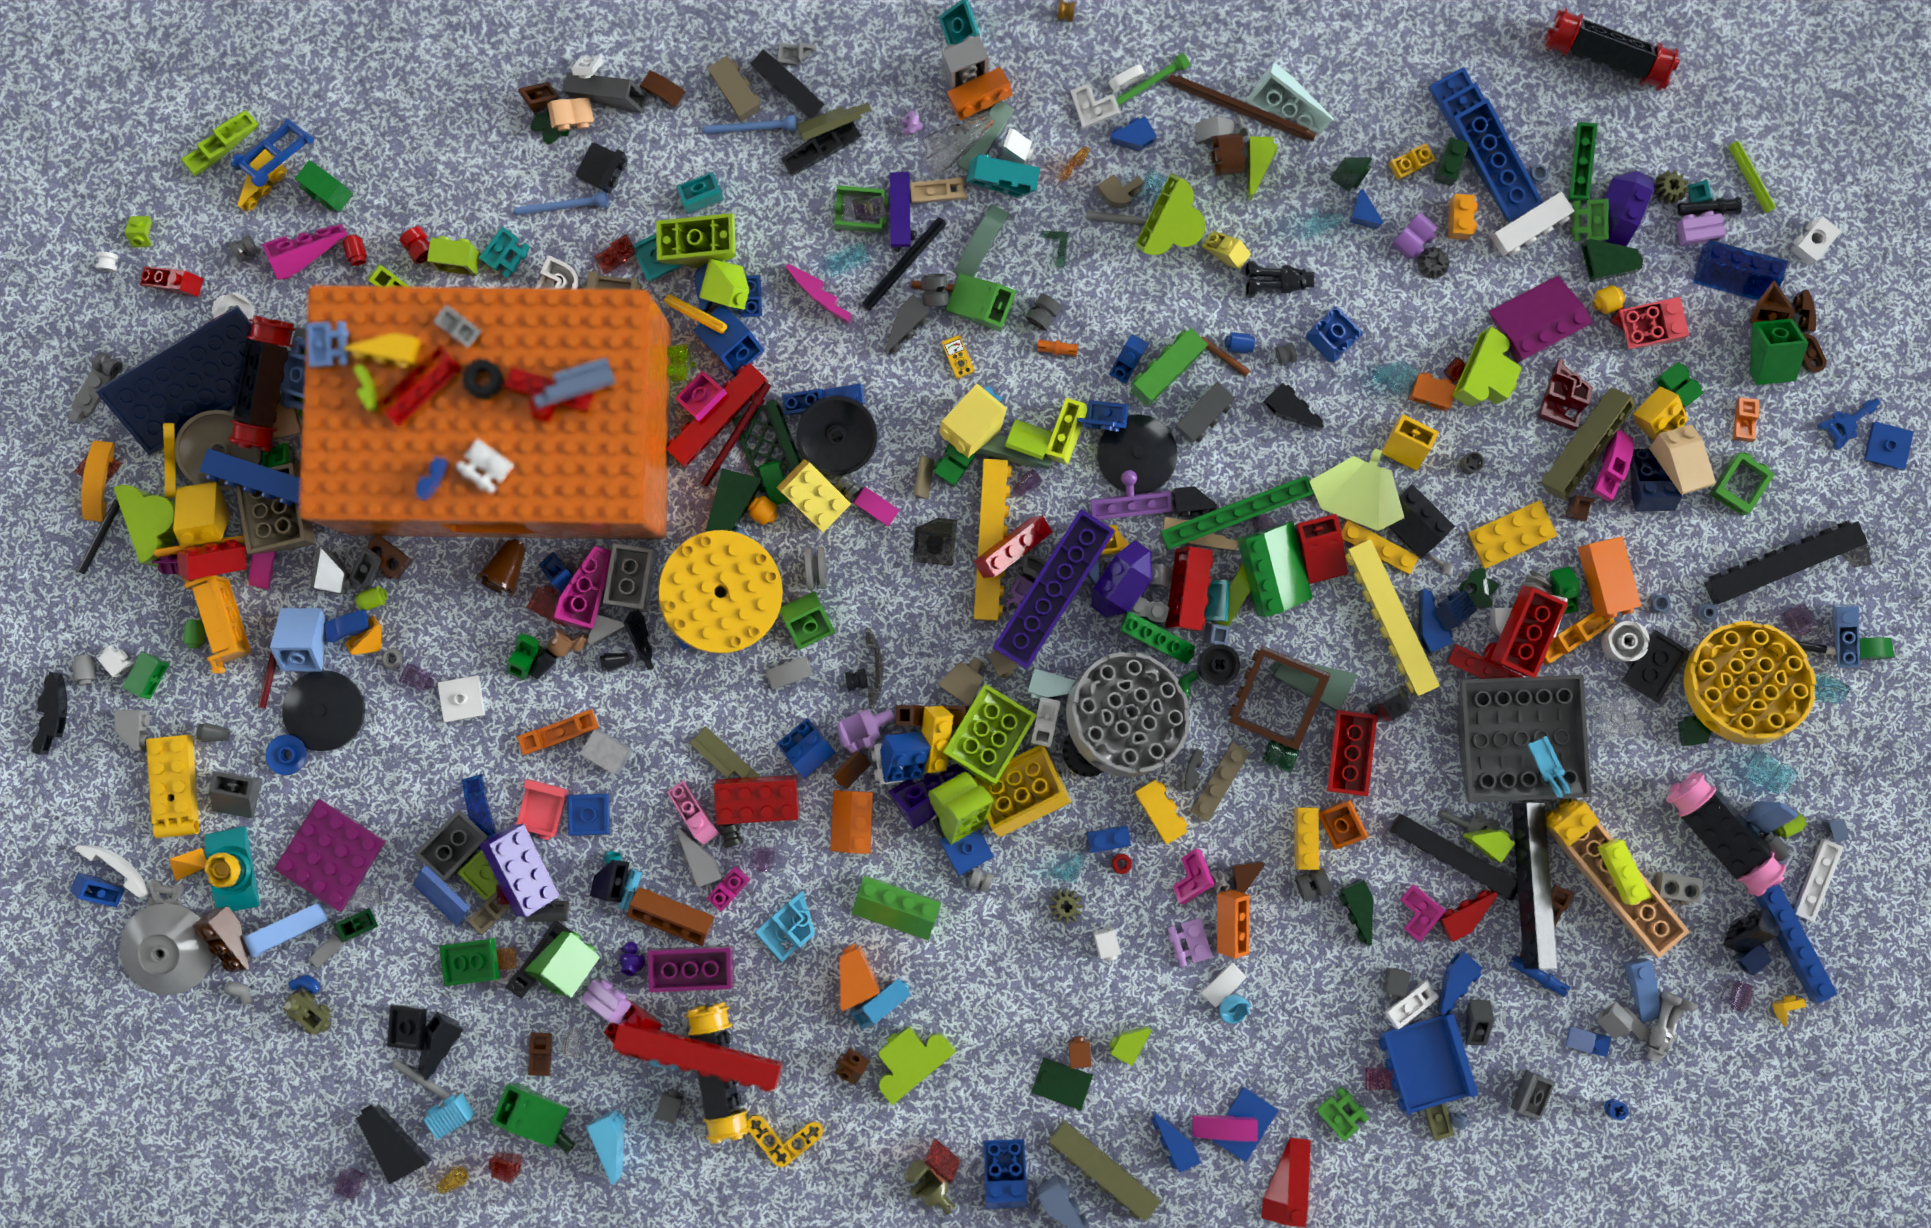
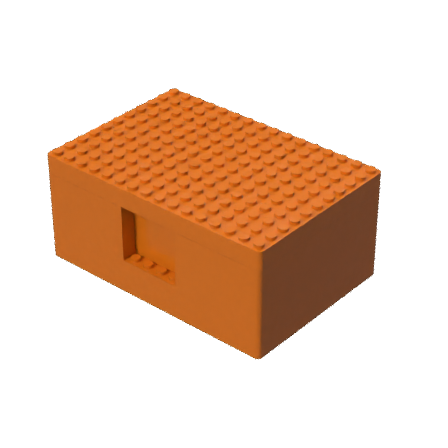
[300,286,672,540]

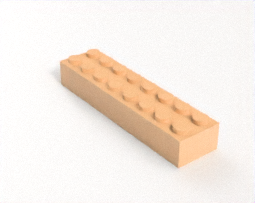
[1546,823,1690,958]

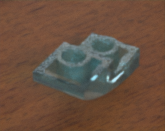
[825,242,871,277]

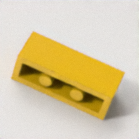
[921,705,954,773]
[1134,779,1188,845]
[1294,807,1319,870]

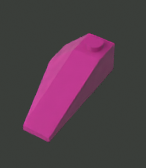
[261,224,347,280]
[553,546,611,631]

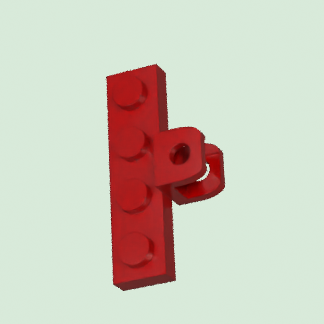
[504,367,594,423]
[1446,643,1524,679]

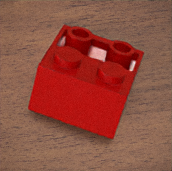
[604,998,663,1060]

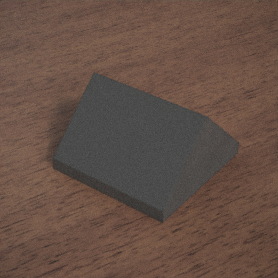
[1511,1070,1556,1120]

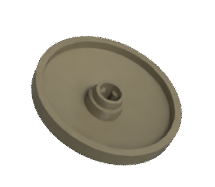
[175,410,261,491]

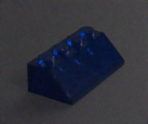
[1693,240,1788,301]

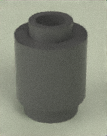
[1760,832,1789,862]

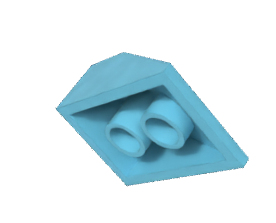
[586,1110,625,1185]

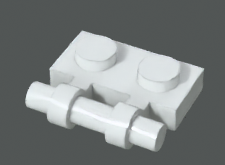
[456,439,514,494]

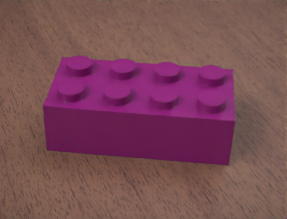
[648,945,734,993]

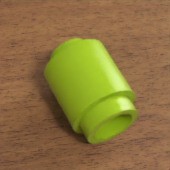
[355,586,388,611]
[1774,812,1807,839]

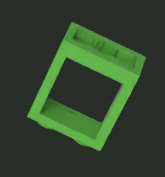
[1709,452,1775,516]

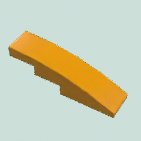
[1543,611,1615,666]

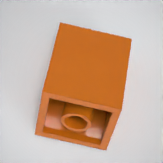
[840,943,881,1011]

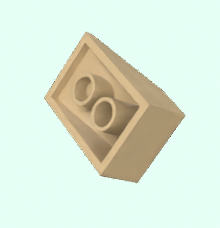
[1649,424,1716,495]

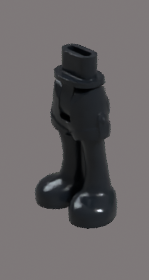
[1245,261,1314,298]

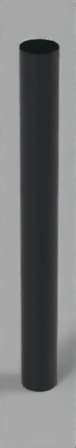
[77,499,120,574]

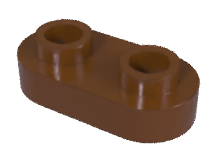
[1802,334,1827,373]

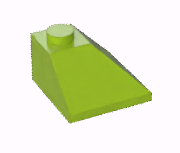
[699,258,749,310]

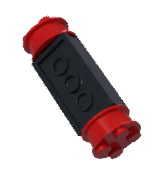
[1544,8,1680,91]
[228,315,296,452]

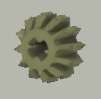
[1653,170,1689,204]
[1049,888,1084,924]

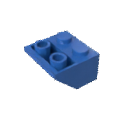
[777,718,836,778]
[880,732,931,783]

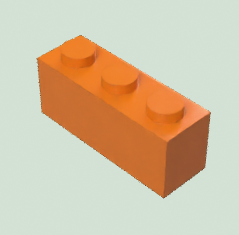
[947,67,1013,121]
[1217,890,1250,959]

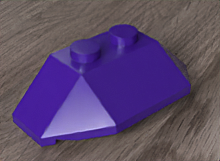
[1604,171,1654,246]
[1091,540,1152,618]

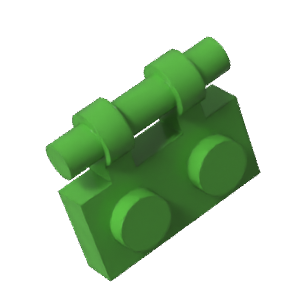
[1571,198,1609,241]
[1316,1086,1369,1142]

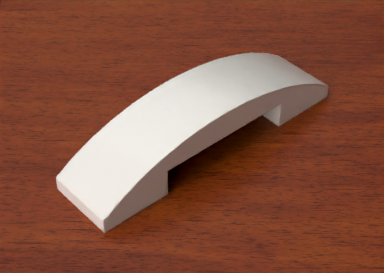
[75,845,149,898]

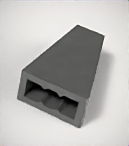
[563,72,647,114]

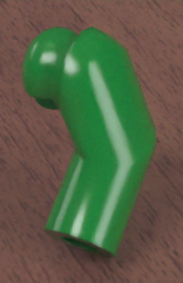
[1178,670,1198,699]

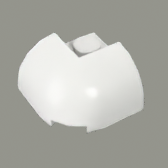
[536,255,578,289]

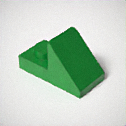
[262,443,295,468]

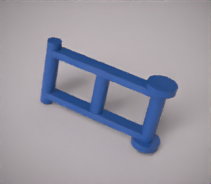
[230,119,314,187]

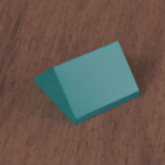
[938,0,980,45]
[677,172,724,214]

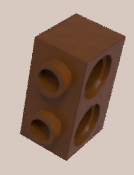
[367,534,413,579]

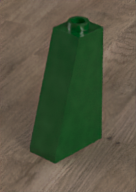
[706,468,763,532]

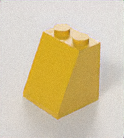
[173,482,231,547]

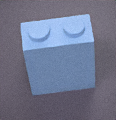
[270,607,326,672]

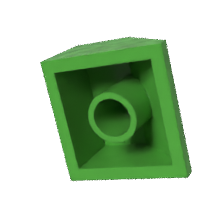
[780,591,836,650]

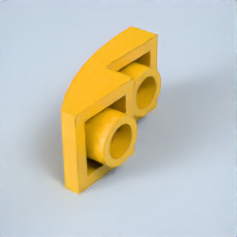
[1388,143,1436,180]

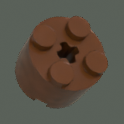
[1210,133,1245,177]

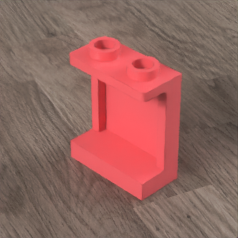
[514,779,569,840]

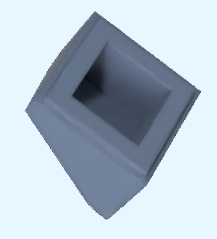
[1822,819,1849,842]

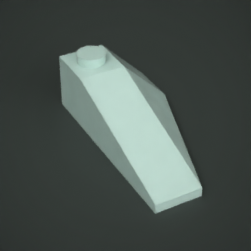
[1246,63,1333,134]

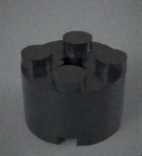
[1197,644,1240,686]

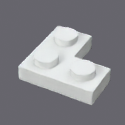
[1071,83,1121,129]

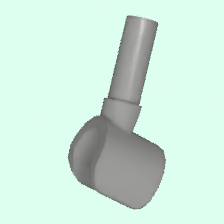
[1236,114,1251,137]
[1428,554,1454,576]

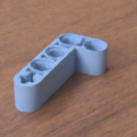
[243,902,329,958]

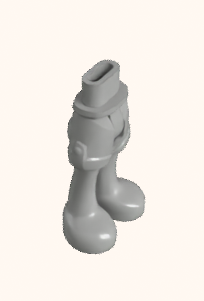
[1646,991,1698,1063]

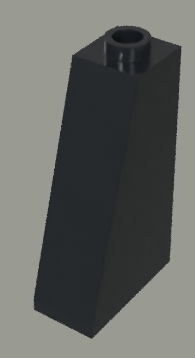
[1367,685,1412,723]
[356,1104,431,1185]

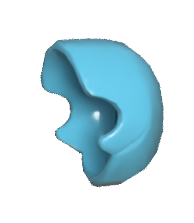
[1219,994,1251,1024]

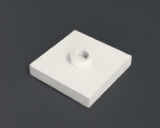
[438,675,485,722]

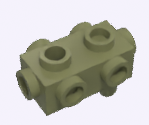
[283,991,333,1035]

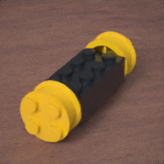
[684,1002,751,1144]

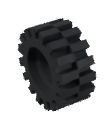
[461,358,504,400]

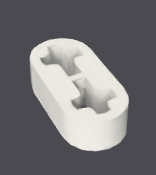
[1108,64,1146,92]

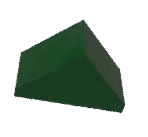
[333,908,378,943]

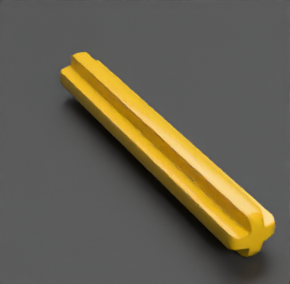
[664,294,727,334]

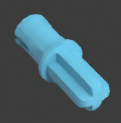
[618,868,643,910]

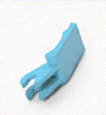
[1528,736,1571,798]

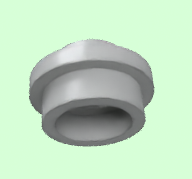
[382,649,403,669]

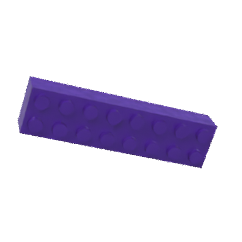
[992,509,1115,671]

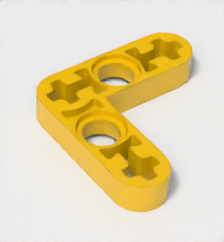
[163,423,176,498]
[747,1114,823,1167]

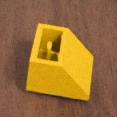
[1633,386,1688,441]
[1382,414,1439,471]

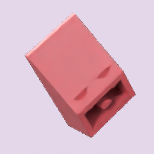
[1619,297,1689,349]

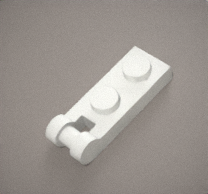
[572,55,602,78]
[1384,979,1439,1029]

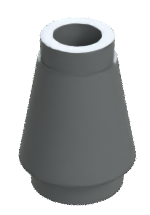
[197,722,230,742]

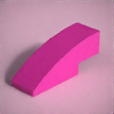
[1192,1115,1257,1141]

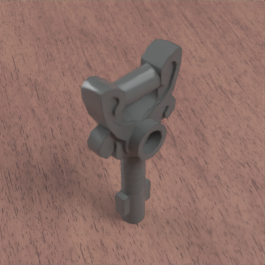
[1437,809,1500,845]

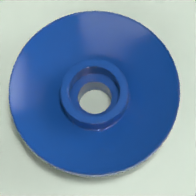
[266,735,307,775]

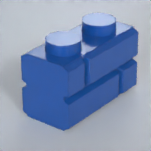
[1086,825,1131,853]

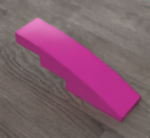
[786,263,852,324]

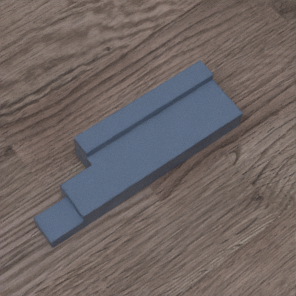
[534,357,615,408]

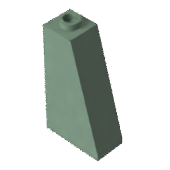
[1271,661,1358,711]

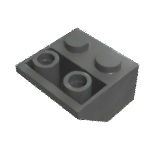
[209,771,262,818]

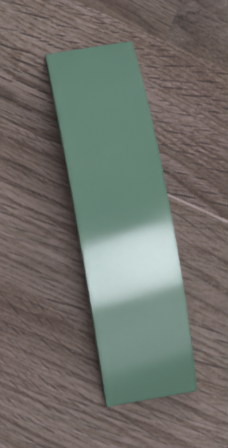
[954,204,1010,277]

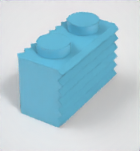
[423,1093,475,1140]

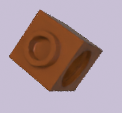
[1068,1036,1091,1068]

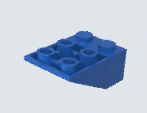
[983,1139,1028,1209]

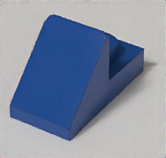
[1565,1026,1612,1057]

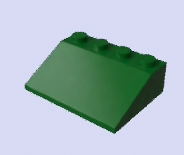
[1237,521,1313,617]

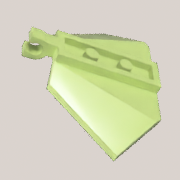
[1309,448,1404,531]

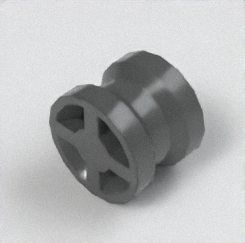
[1275,342,1297,366]

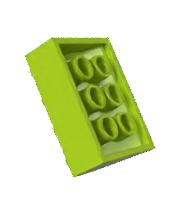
[943,684,1037,787]

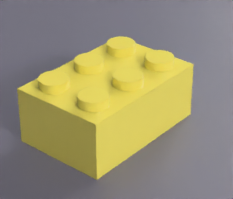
[776,459,851,533]

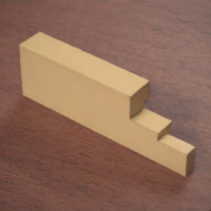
[1161,517,1238,551]

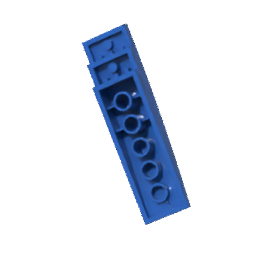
[1428,67,1544,223]

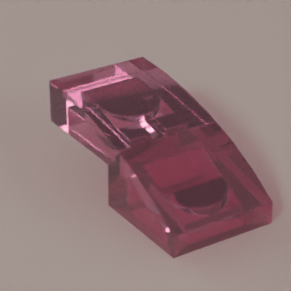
[1365,1068,1393,1091]

